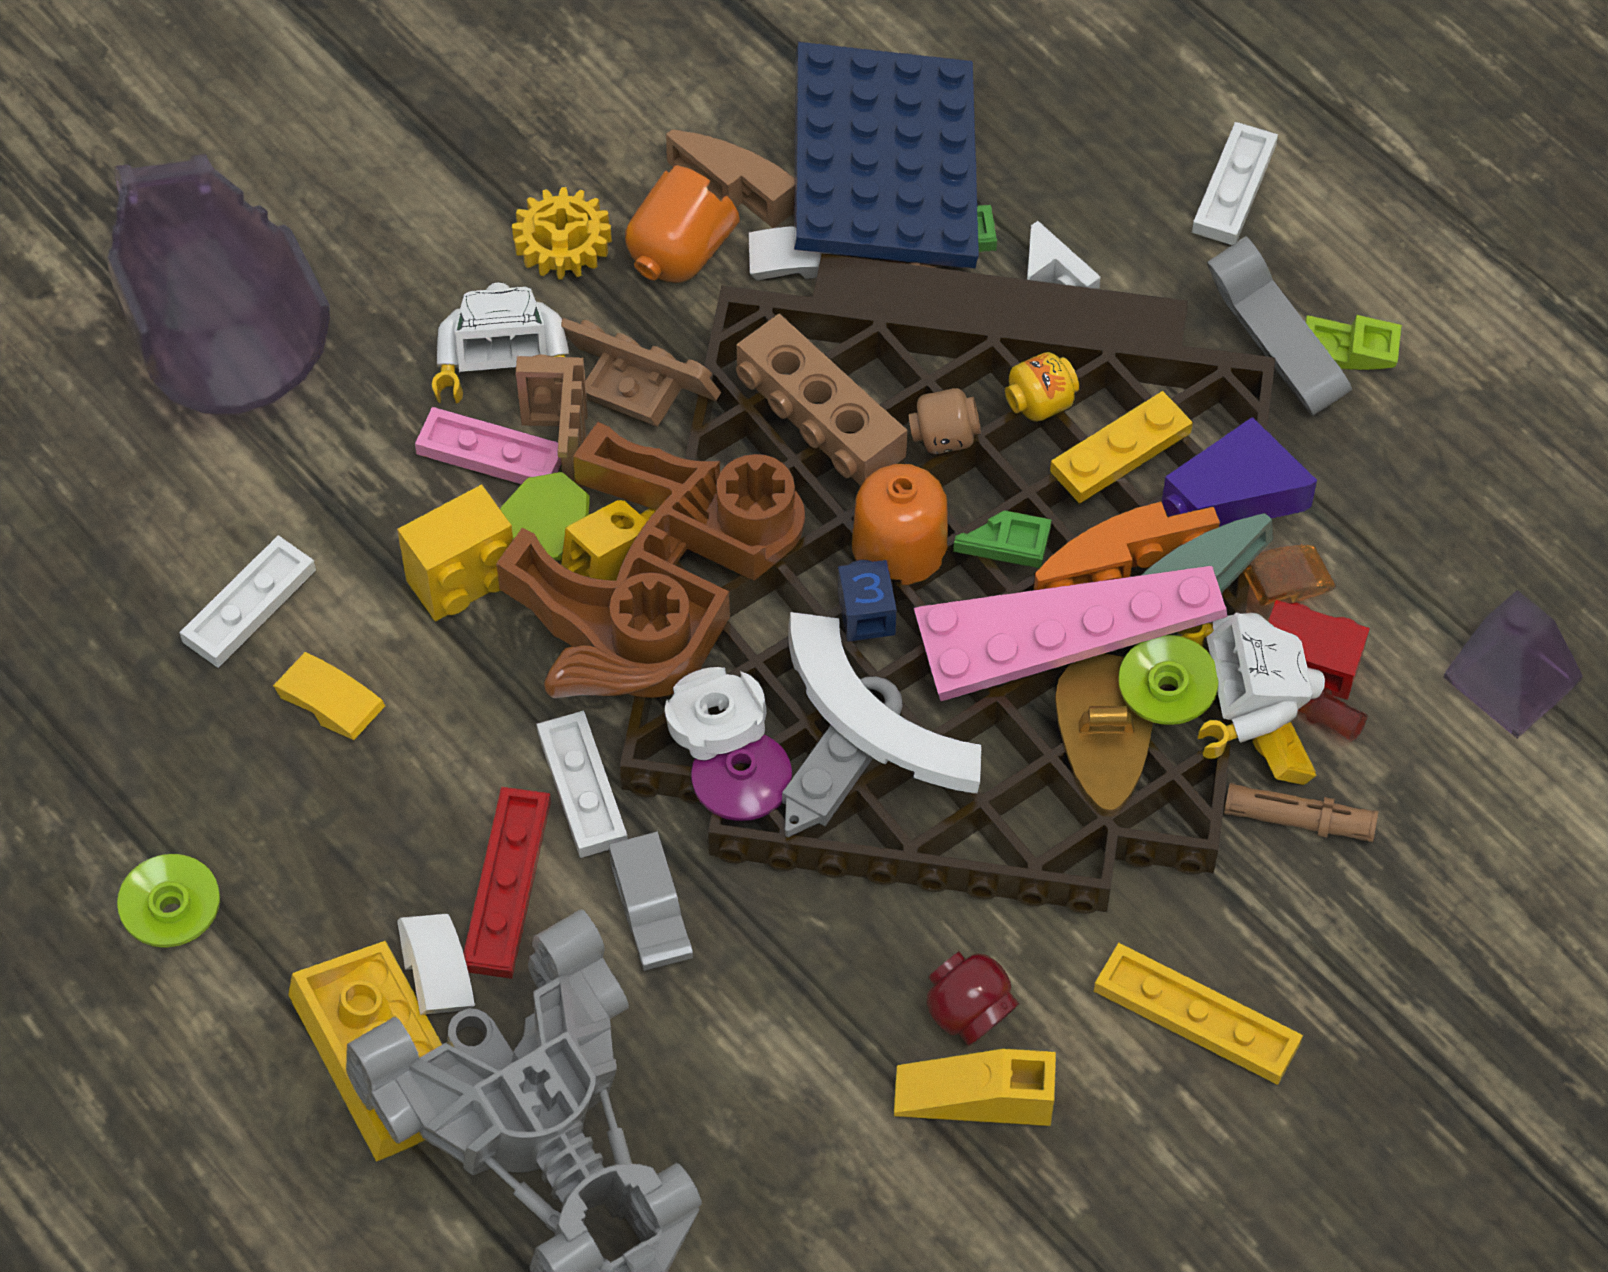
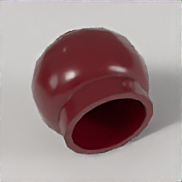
[926,951,1020,1046]

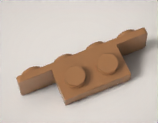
[561,318,721,427]

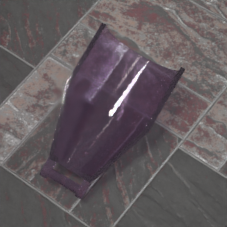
[108,154,330,414]

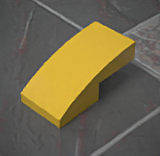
[273,652,385,740]

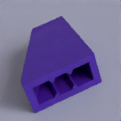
[1162,417,1317,527]

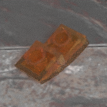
[1243,545,1336,606]

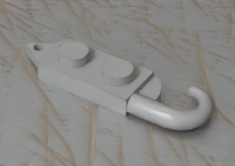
[782,676,903,837]

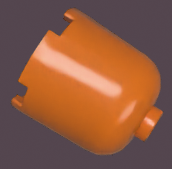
[625,165,740,283]
[852,464,948,585]

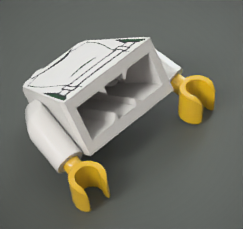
[432,282,570,403]

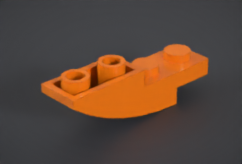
[1033,501,1220,591]

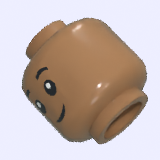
[909,388,981,454]

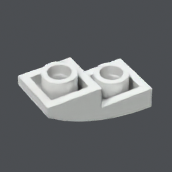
[749,226,848,281]
[397,914,475,1015]

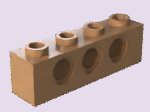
[736,314,907,486]

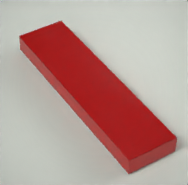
[463,786,551,979]

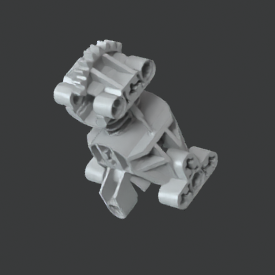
[346,909,702,1272]

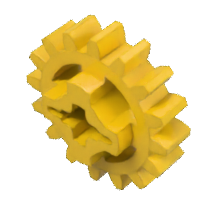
[512,187,612,279]

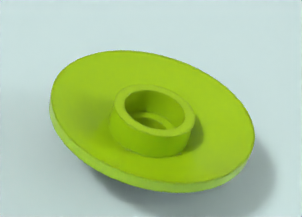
[1119,635,1219,725]
[117,854,220,947]

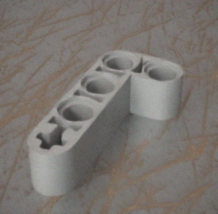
[1207,236,1352,416]

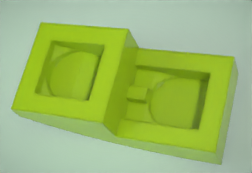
[1305,315,1402,370]

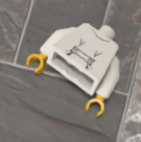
[1178,613,1325,759]

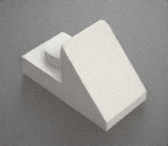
[1027,221,1101,289]

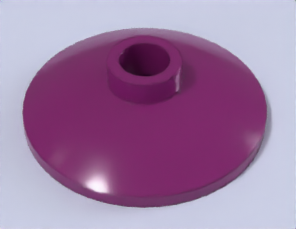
[692,735,792,821]

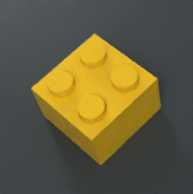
[397,484,513,622]

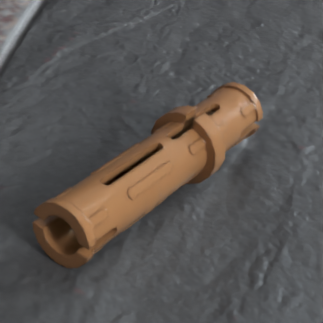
[1224,783,1379,843]

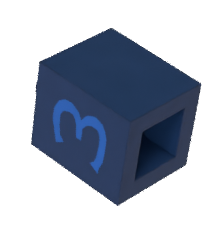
[838,560,897,642]

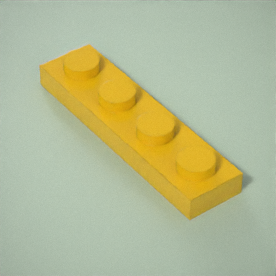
[1094,943,1303,1085]

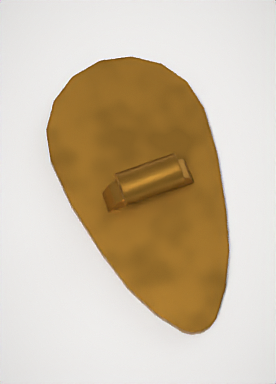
[1055,654,1153,813]

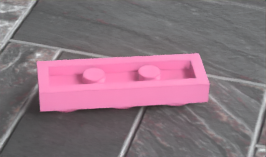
[415,407,561,484]

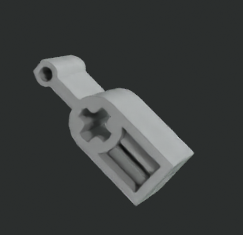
[609,831,693,971]

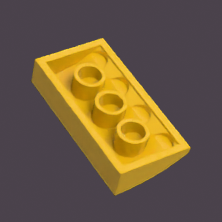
[288,941,442,1162]

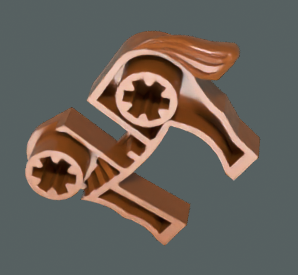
[496,422,805,698]

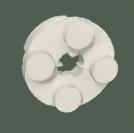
[665,667,766,760]

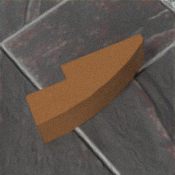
[666,129,795,228]

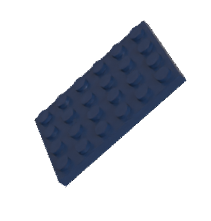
[794,42,979,269]

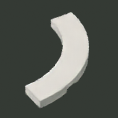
[788,612,981,794]

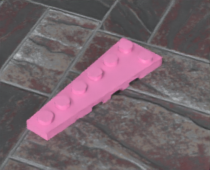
[914,566,1227,701]

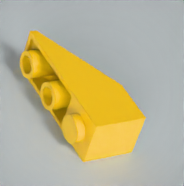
[894,1049,1056,1126]

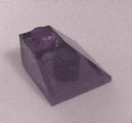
[1443,590,1583,739]

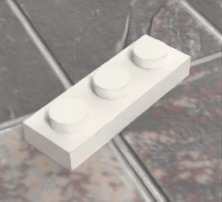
[1192,122,1278,245]
[180,535,316,668]
[536,711,627,858]

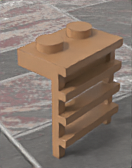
[516,354,588,489]

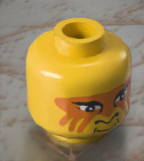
[1005,352,1079,422]

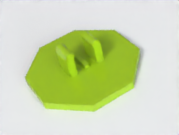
[500,472,590,561]

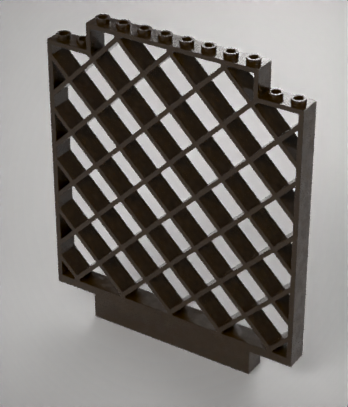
[620,253,1275,914]

